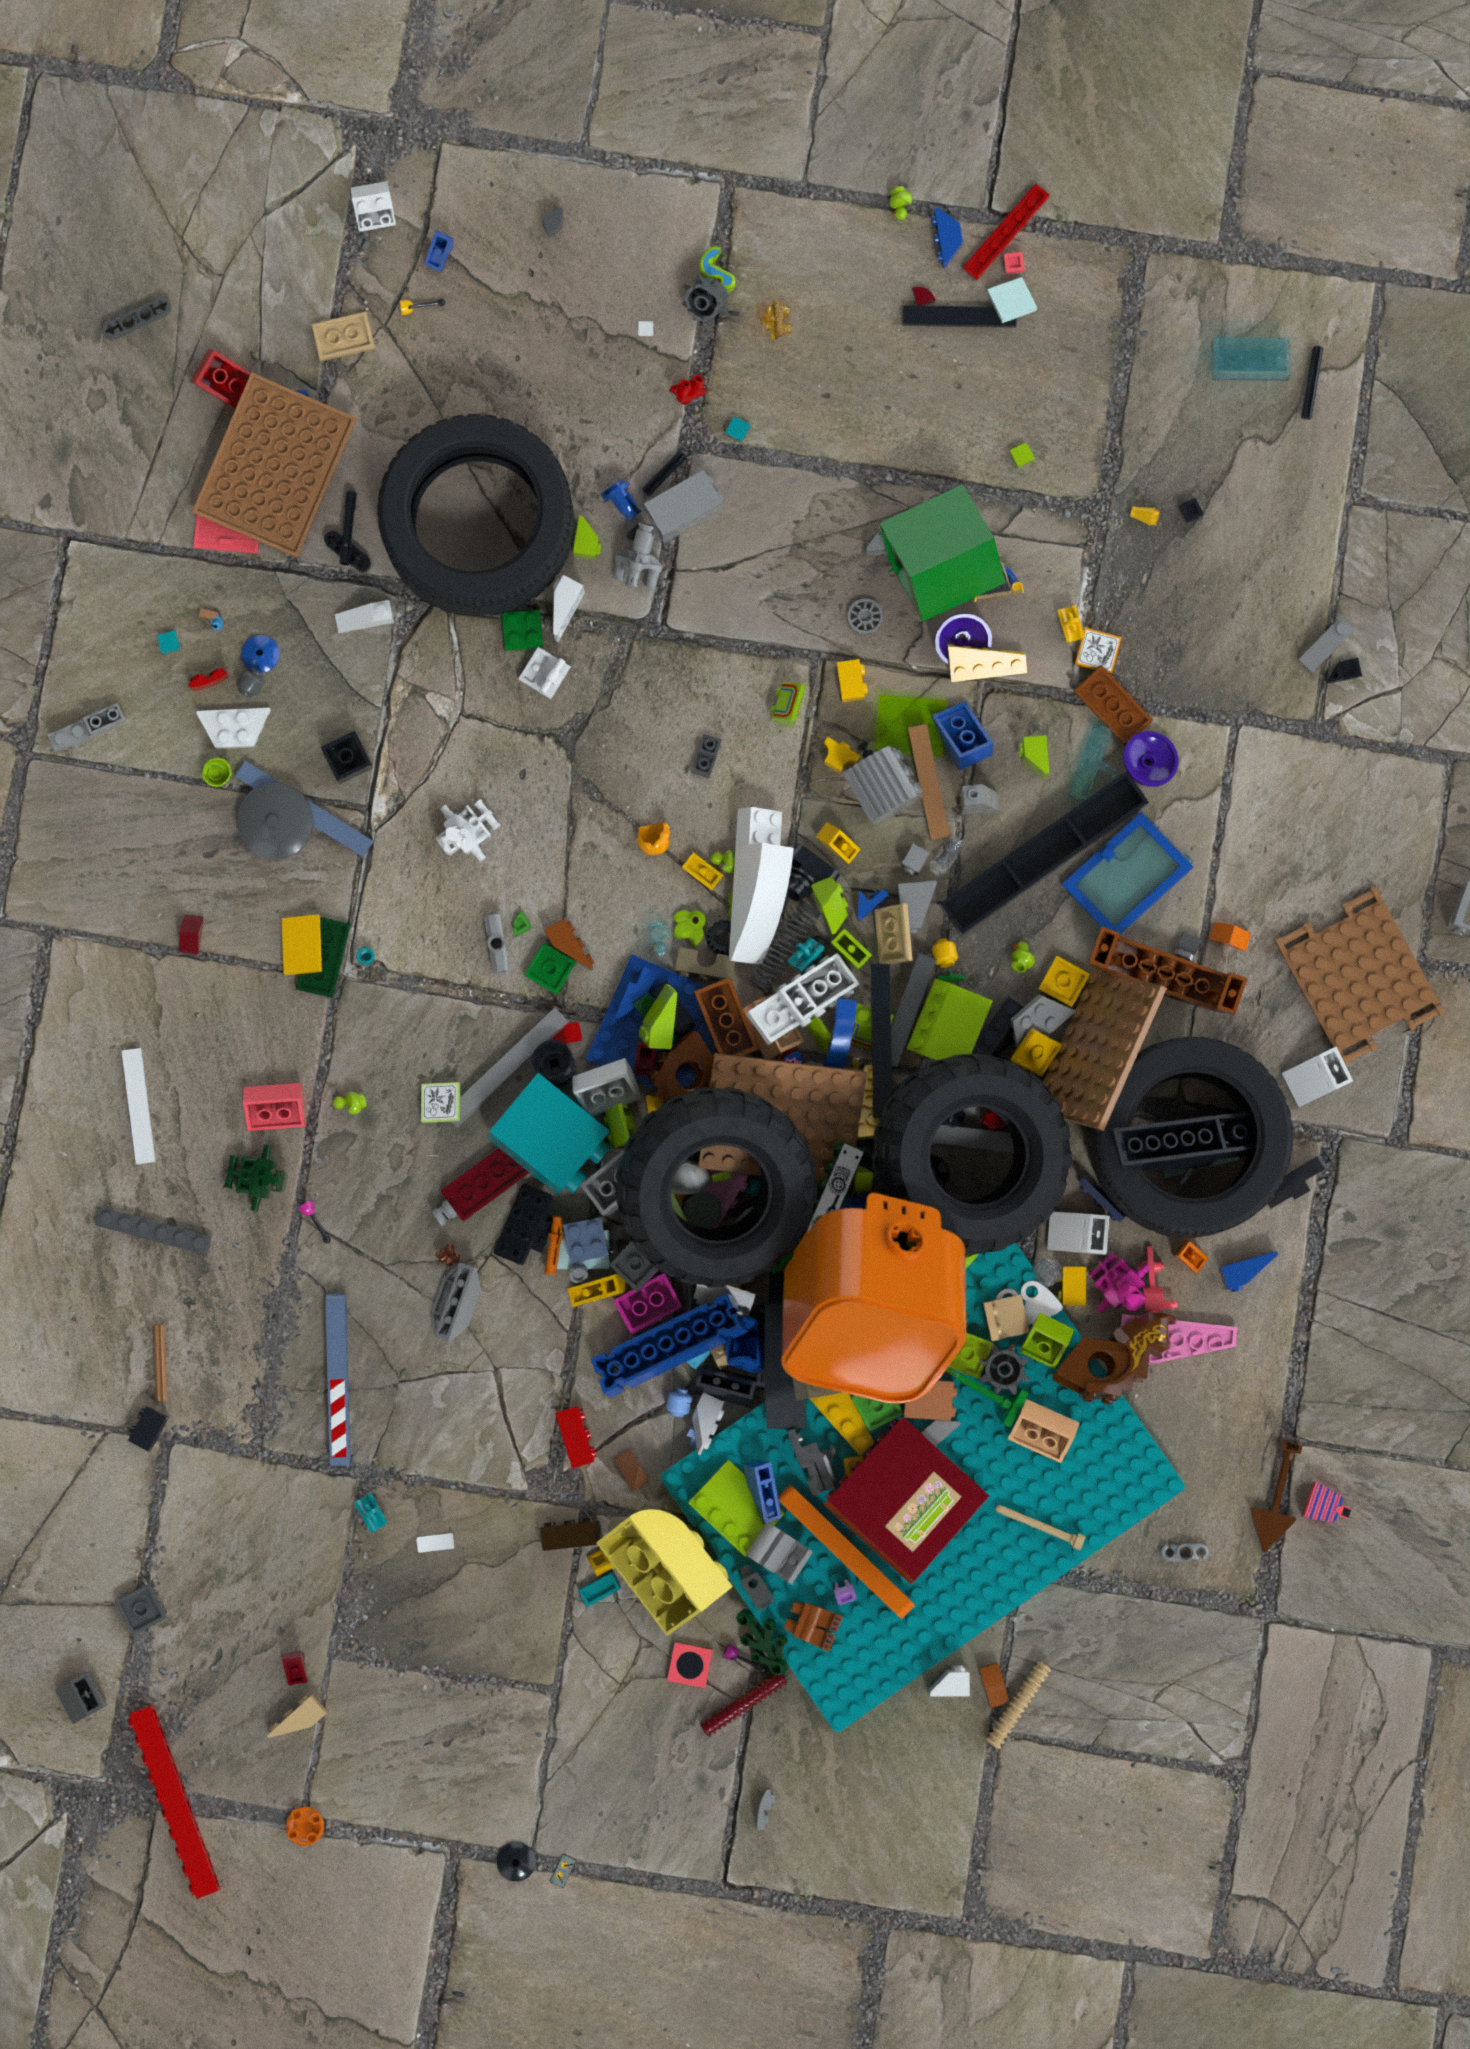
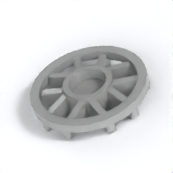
[848,598,883,634]

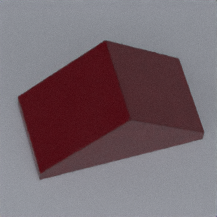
[179,914,204,955]
[634,1042,657,1075]

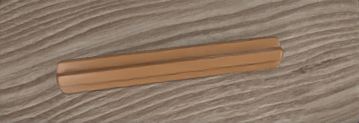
[153,1325,167,1402]

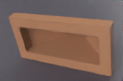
[613,1448,650,1492]

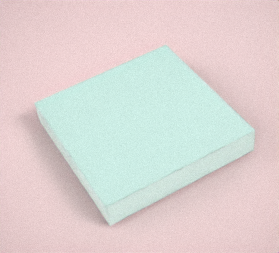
[987,277,1037,323]

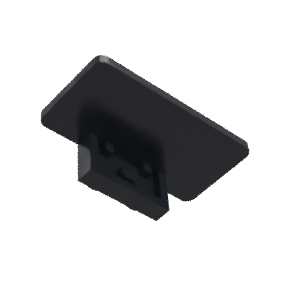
[494,1184,553,1265]

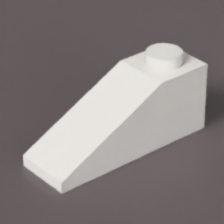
[335,600,395,633]

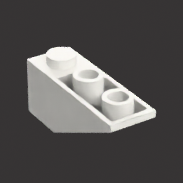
[692,1392,724,1455]

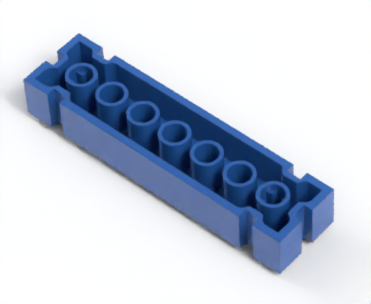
[590,1293,748,1398]

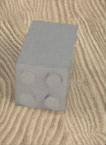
[644,470,724,544]

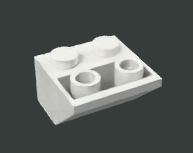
[351,181,396,232]

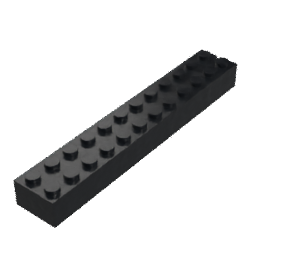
[939,771,1149,937]

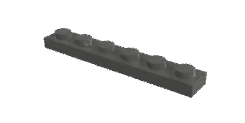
[95,1207,212,1255]

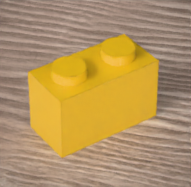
[837,659,868,703]
[1058,1267,1086,1306]

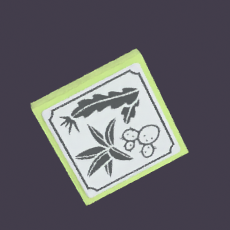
[421,1082,460,1123]

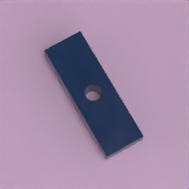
[1079,1174,1126,1222]

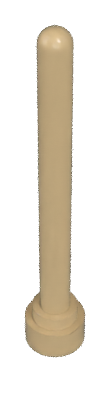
[995,1505,1086,1551]

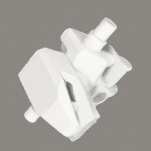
[436,799,501,862]

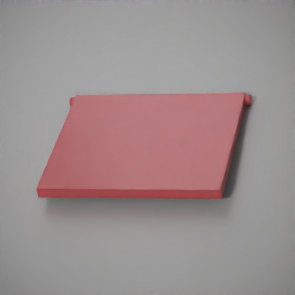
[193,494,259,554]

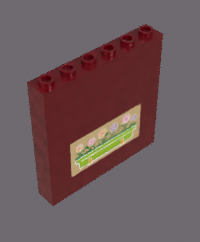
[824,1417,989,1584]

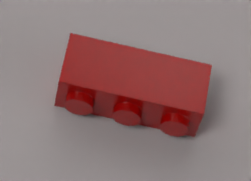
[555,1406,597,1469]

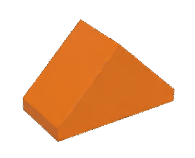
[1209,922,1251,952]
[1173,1239,1209,1274]

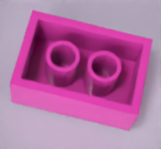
[613,1273,683,1335]

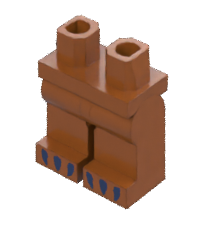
[784,1601,843,1652]

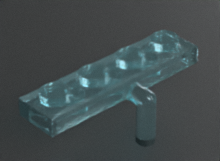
[1067,724,1118,801]

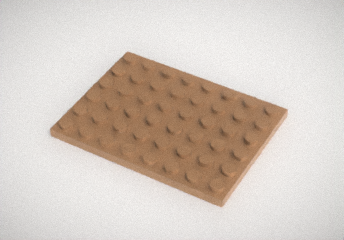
[192,372,357,558]
[1042,969,1167,1131]
[698,1053,867,1182]

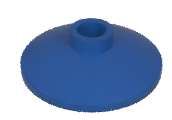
[241,635,280,673]

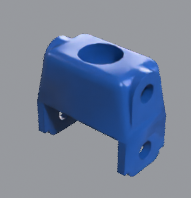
[726,1316,765,1373]

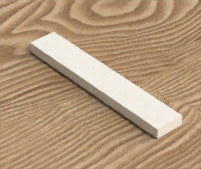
[122,1048,156,1165]

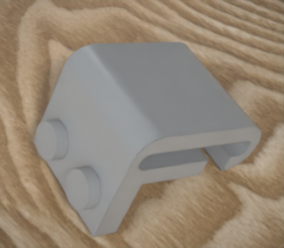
[745,1522,813,1585]

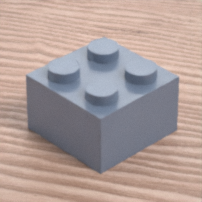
[563,1217,609,1264]

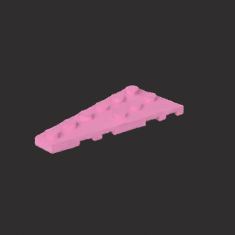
[1120,1314,1237,1365]

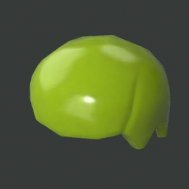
[201,757,231,787]

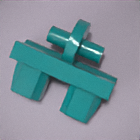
[787,937,825,974]
[354,1493,388,1533]

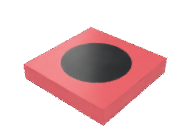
[667,1642,713,1688]

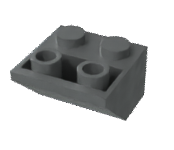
[55,1671,108,1724]

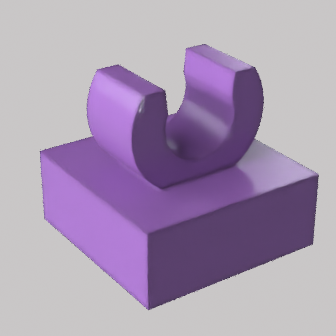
[834,1580,857,1606]

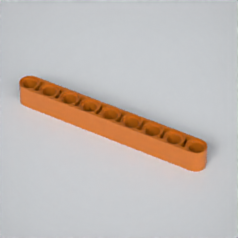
[778,1484,915,1619]

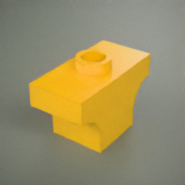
[824,737,861,773]

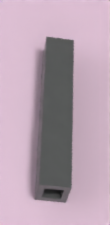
[891,952,937,1069]

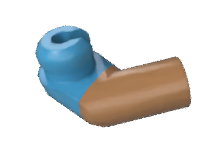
[199,608,223,631]

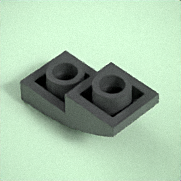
[691,734,722,779]

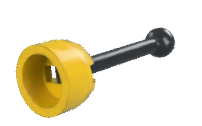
[399,299,445,315]

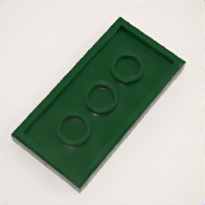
[296,917,351,998]

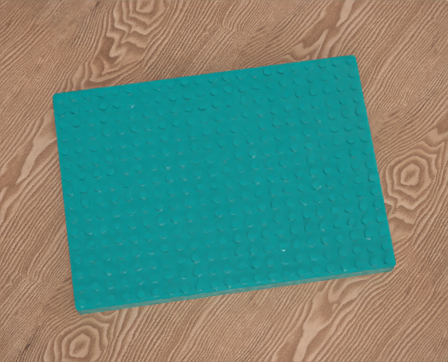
[661,1243,1185,1732]

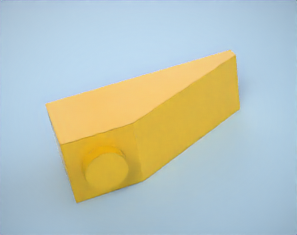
[567,1274,631,1307]

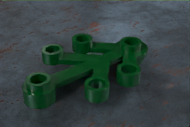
[736,1609,788,1676]

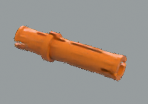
[544,1216,565,1275]

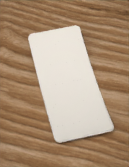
[416,1533,454,1553]

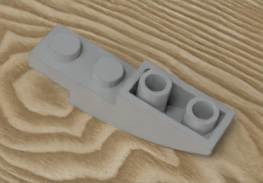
[47,703,126,753]

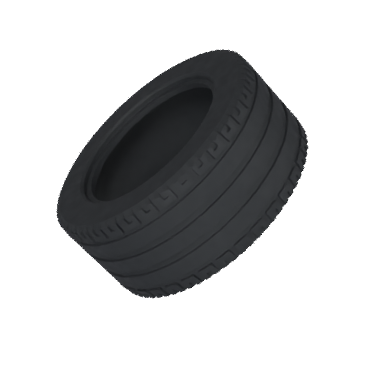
[1089,1037,1293,1238]

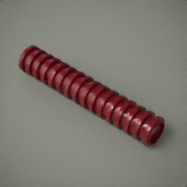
[700,1673,787,1737]

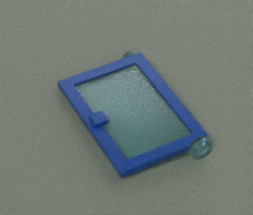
[1062,812,1193,936]

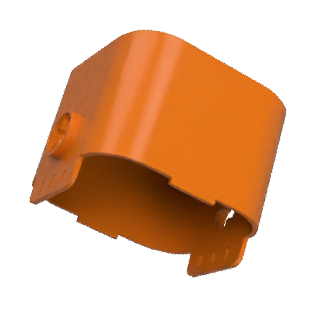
[782,1193,966,1403]

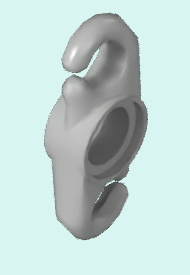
[1160,1543,1209,1562]

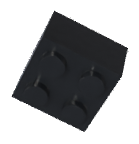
[320,731,373,785]

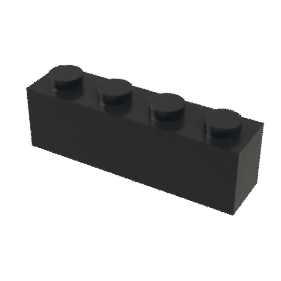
[972,996,1024,1057]

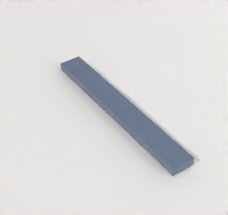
[235,761,374,858]

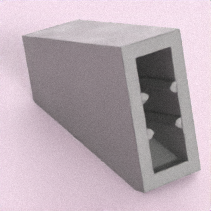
[897,881,937,934]

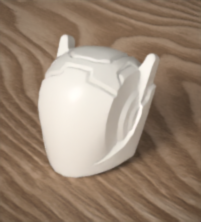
[672,1160,712,1194]

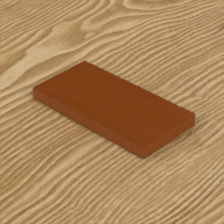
[1073,665,1153,746]

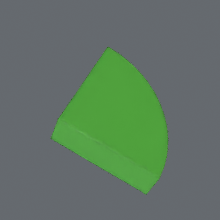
[513,911,532,937]

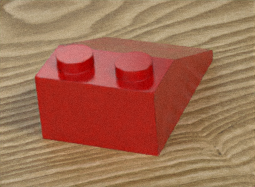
[189,349,251,409]

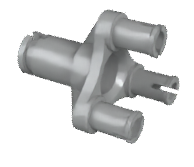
[612,522,663,589]

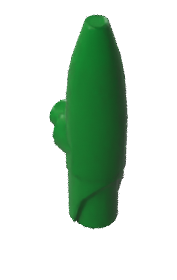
[937,971,967,982]

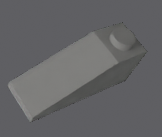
[1299,616,1355,673]

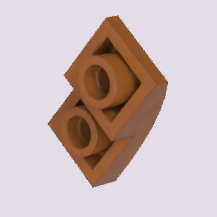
[979,1662,1009,1708]

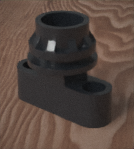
[786,843,840,902]

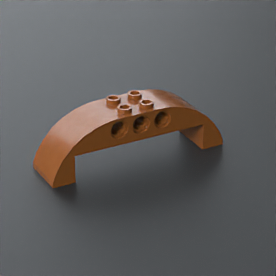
[1089,927,1248,1015]

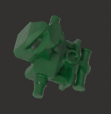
[223,1144,288,1212]

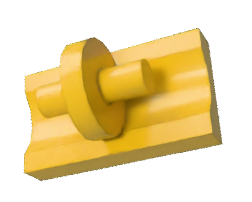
[1057,605,1085,644]

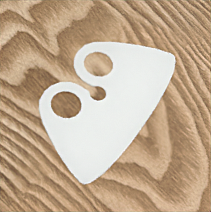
[996,1281,1063,1325]

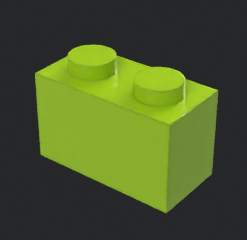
[831,929,872,971]

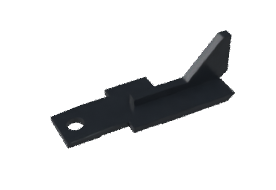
[1267,1155,1333,1209]

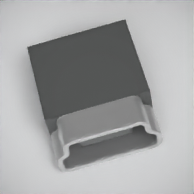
[1174,932,1202,961]

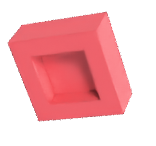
[1003,252,1025,274]

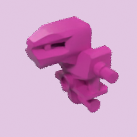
[1088,1251,1150,1313]

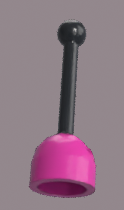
[298,1200,331,1244]

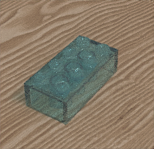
[1212,337,1290,381]

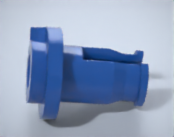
[600,480,642,522]

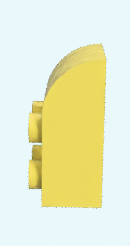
[596,1509,732,1636]

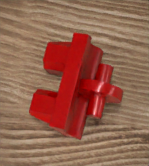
[669,374,706,405]

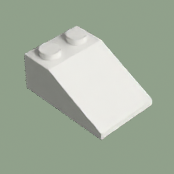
[553,575,585,642]

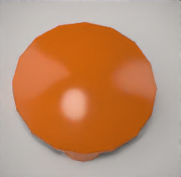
[286,1807,324,1846]

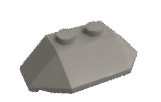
[431,1262,481,1341]

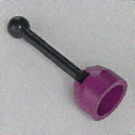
[722,1643,767,1674]

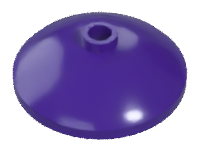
[935,613,992,665]
[1123,731,1179,787]

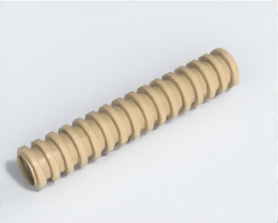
[986,1660,1052,1749]

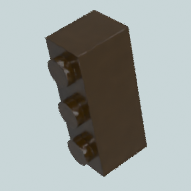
[540,1517,601,1551]

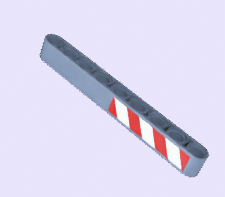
[325,1293,351,1466]

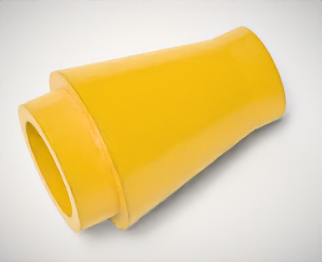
[1130,506,1160,526]

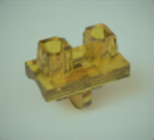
[760,301,792,339]

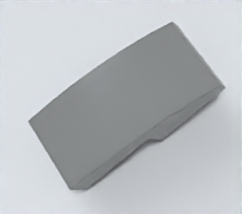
[757,1788,775,1830]

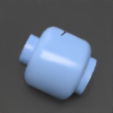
[666,1387,693,1417]

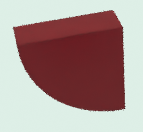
[912,287,936,306]

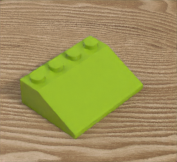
[906,978,993,1061]
[688,1460,785,1557]

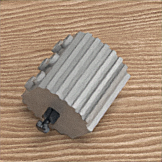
[843,742,923,824]

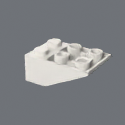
[1282,1047,1353,1108]
[1047,1212,1110,1255]

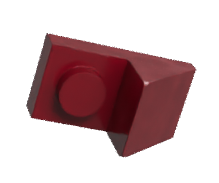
[282,1651,308,1685]

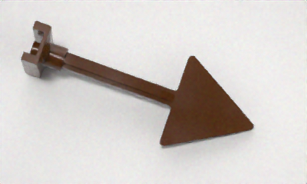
[1251,1436,1303,1552]

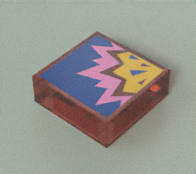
[780,1046,805,1064]

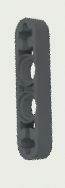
[102,297,172,340]

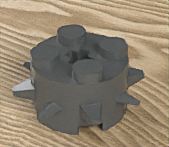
[682,274,729,325]
[979,1344,1030,1395]

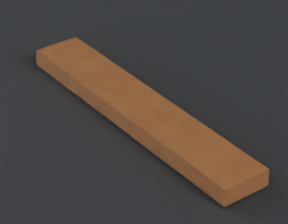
[908,724,950,840]

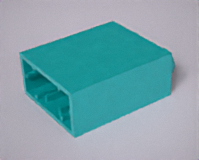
[486,1073,611,1195]

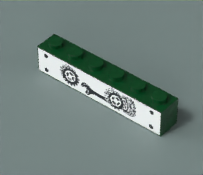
[800,1142,865,1241]

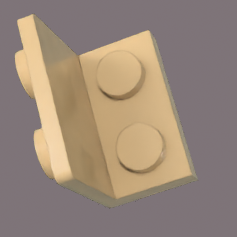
[983,1295,1029,1341]

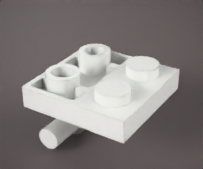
[518,647,571,699]

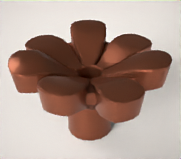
[435,1244,460,1266]

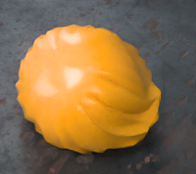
[636,823,671,855]

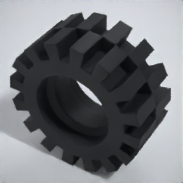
[706,920,731,956]

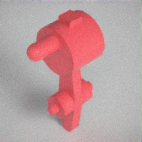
[1137,1245,1178,1313]

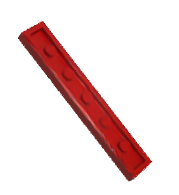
[963,184,1050,281]

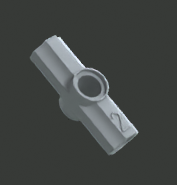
[484,914,510,974]

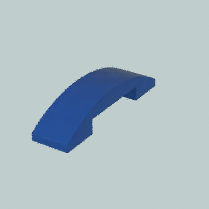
[823,998,857,1069]

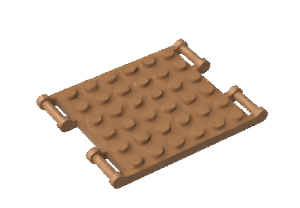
[1274,886,1445,1066]

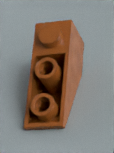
[544,918,594,971]

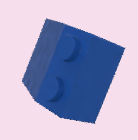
[932,701,993,771]

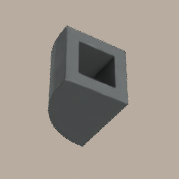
[541,208,564,238]

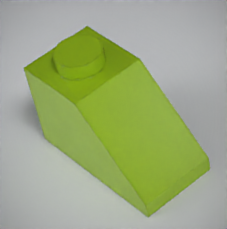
[573,516,602,560]

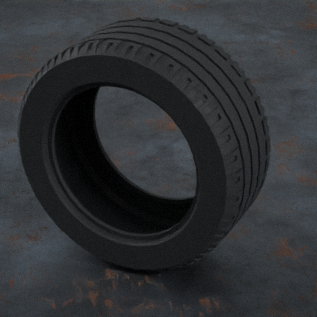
[377,414,574,617]

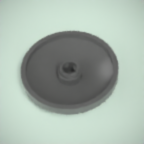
[237,783,314,859]

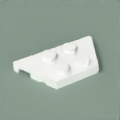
[197,708,271,749]

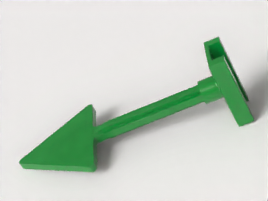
[945,1367,1029,1427]

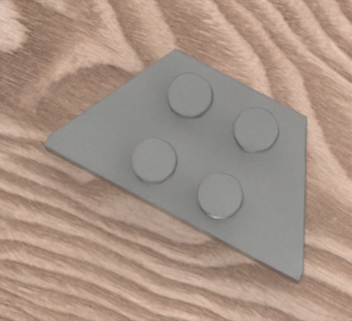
[1010,994,1075,1050]

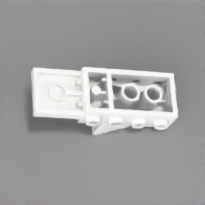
[746,953,859,1045]

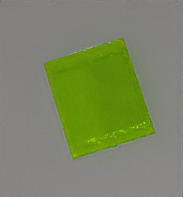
[875,695,947,757]

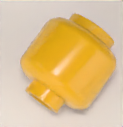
[931,938,958,968]

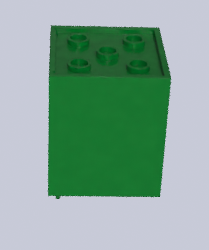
[877,484,1005,622]

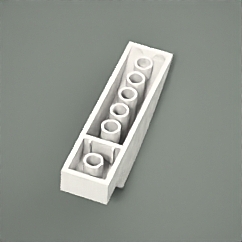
[729,807,794,965]

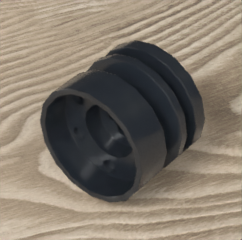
[532,1040,576,1087]

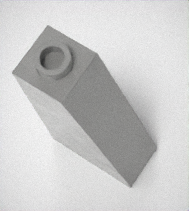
[959,784,999,815]

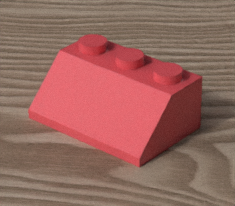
[243,1083,305,1131]

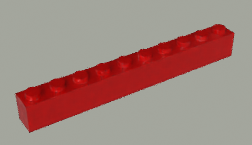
[128,1704,221,1899]

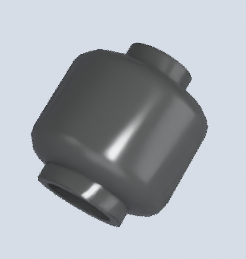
[236,668,265,698]

